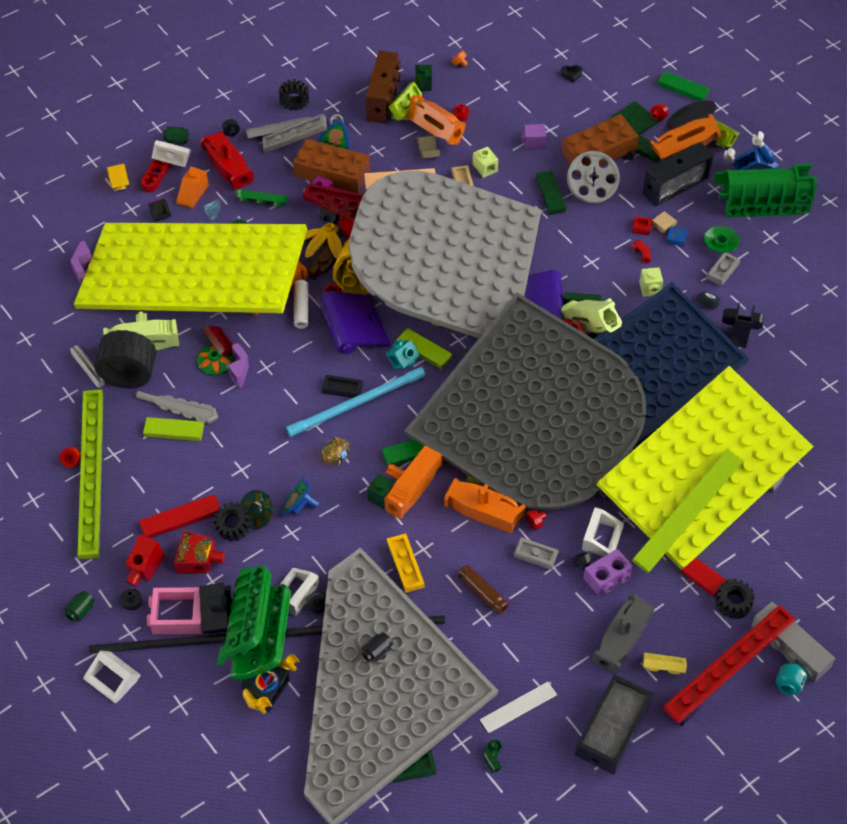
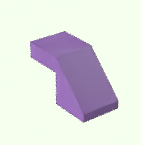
[70,240,92,284]
[228,343,249,389]

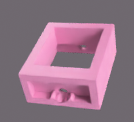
[147,587,203,635]

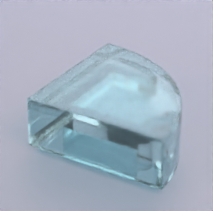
[203,199,221,221]

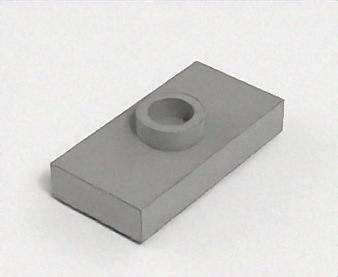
[706,252,740,286]
[514,537,559,570]

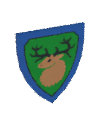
[317,120,350,150]
[278,476,319,518]

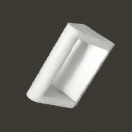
[152,140,191,167]
[582,507,624,557]
[280,568,319,616]
[83,651,141,703]

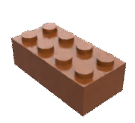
[561,114,639,176]
[293,139,371,193]

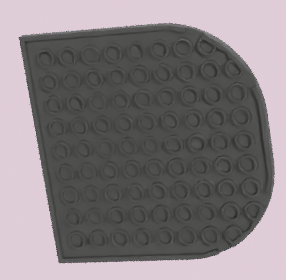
[405,292,646,510]

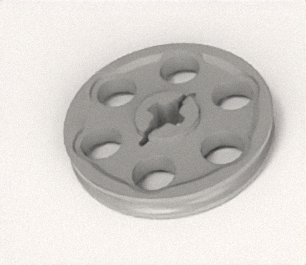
[567,151,620,204]

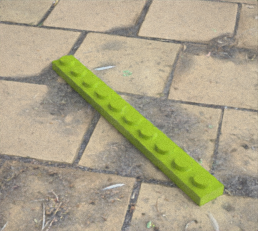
[78,390,103,559]

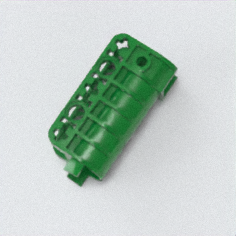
[715,163,817,217]
[217,565,291,680]

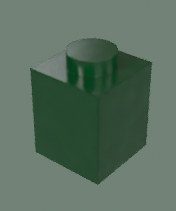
[415,65,432,91]
[367,474,395,509]

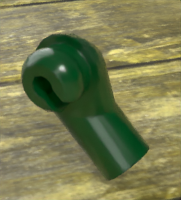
[483,739,502,773]

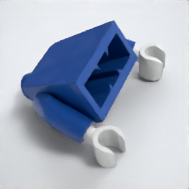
[723,131,778,170]

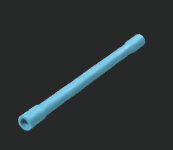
[285,367,425,438]

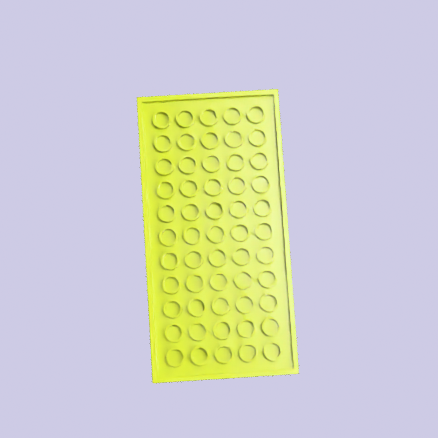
[74,223,308,313]

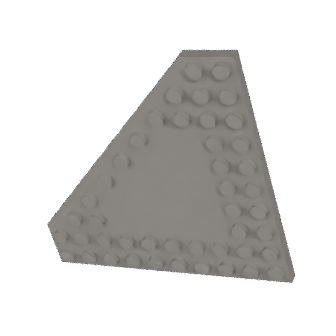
[304,548,498,824]

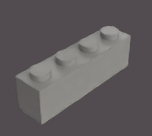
[752,602,835,683]

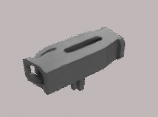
[592,593,655,674]

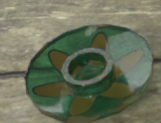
[240,490,274,530]

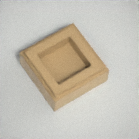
[652,211,677,234]

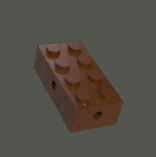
[366,50,401,124]

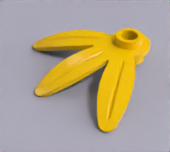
[304,223,342,259]

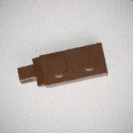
[308,242,344,281]

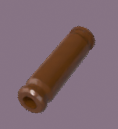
[458,565,509,614]

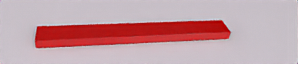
[662,605,796,724]

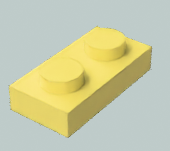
[643,652,687,674]

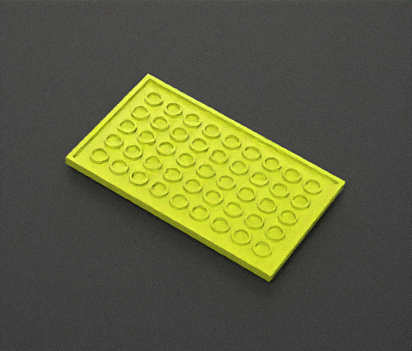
[596,366,814,570]

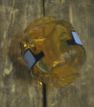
[321,437,350,466]

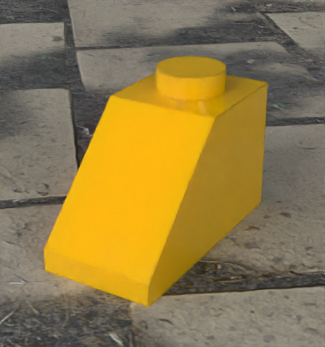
[106,164,129,191]

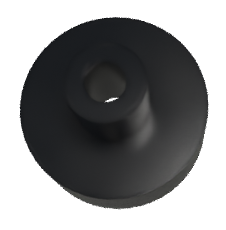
[222,119,240,137]
[572,551,594,571]
[121,589,143,611]
[307,591,326,614]

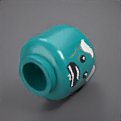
[776,663,807,696]

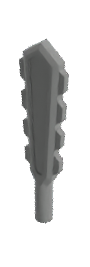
[136,391,219,424]

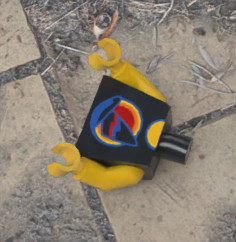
[241,654,300,714]

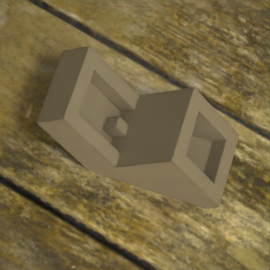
[417,136,440,158]

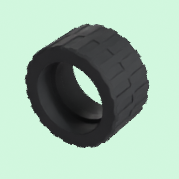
[94,330,157,389]

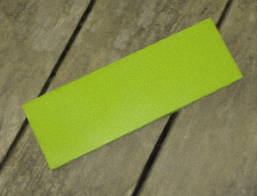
[388,81,422,121]
[397,328,453,370]
[143,417,204,441]

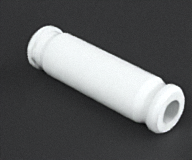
[294,280,308,329]

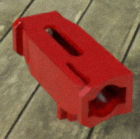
[200,131,254,190]

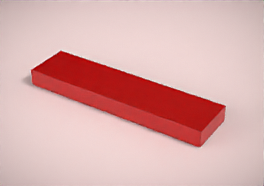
[139,494,220,538]

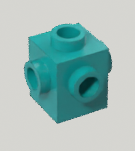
[385,339,420,369]

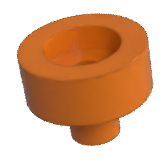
[451,50,468,67]

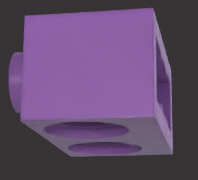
[583,548,633,596]

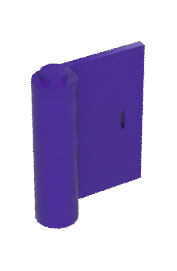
[524,270,564,320]
[318,291,390,354]

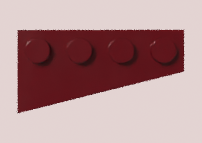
[302,183,364,221]

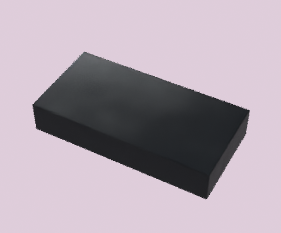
[322,375,363,398]

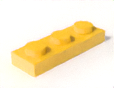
[387,533,425,593]

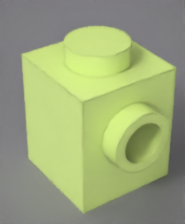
[473,147,499,178]
[639,267,663,297]

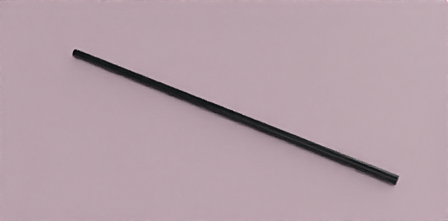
[89,615,445,654]

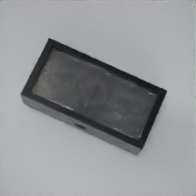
[642,142,714,207]
[575,674,653,775]

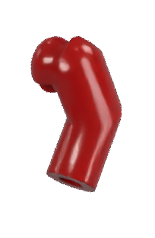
[631,240,651,263]

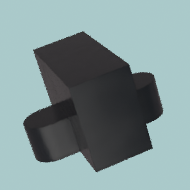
[722,302,764,348]
[199,582,233,634]

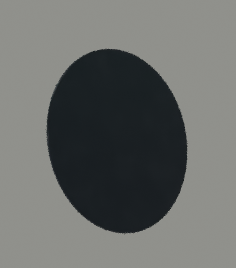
[667,100,716,130]

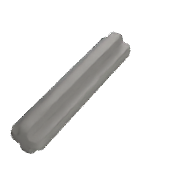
[70,345,106,388]

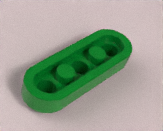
[236,189,288,206]

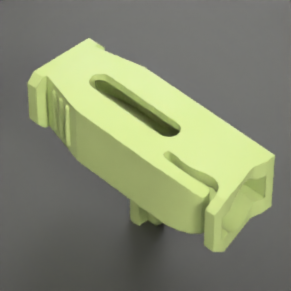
[561,298,622,333]
[103,311,179,350]

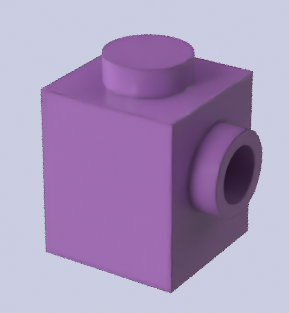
[521,124,546,149]

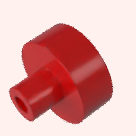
[650,103,668,121]
[453,104,469,122]
[59,447,81,468]
[525,509,546,531]

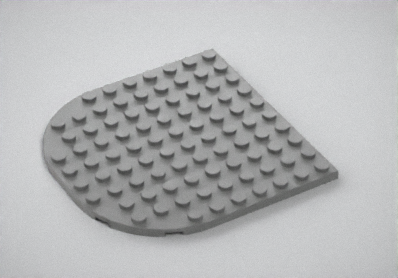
[349,171,542,338]

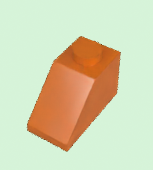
[176,166,209,209]

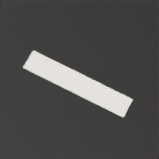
[480,682,557,733]

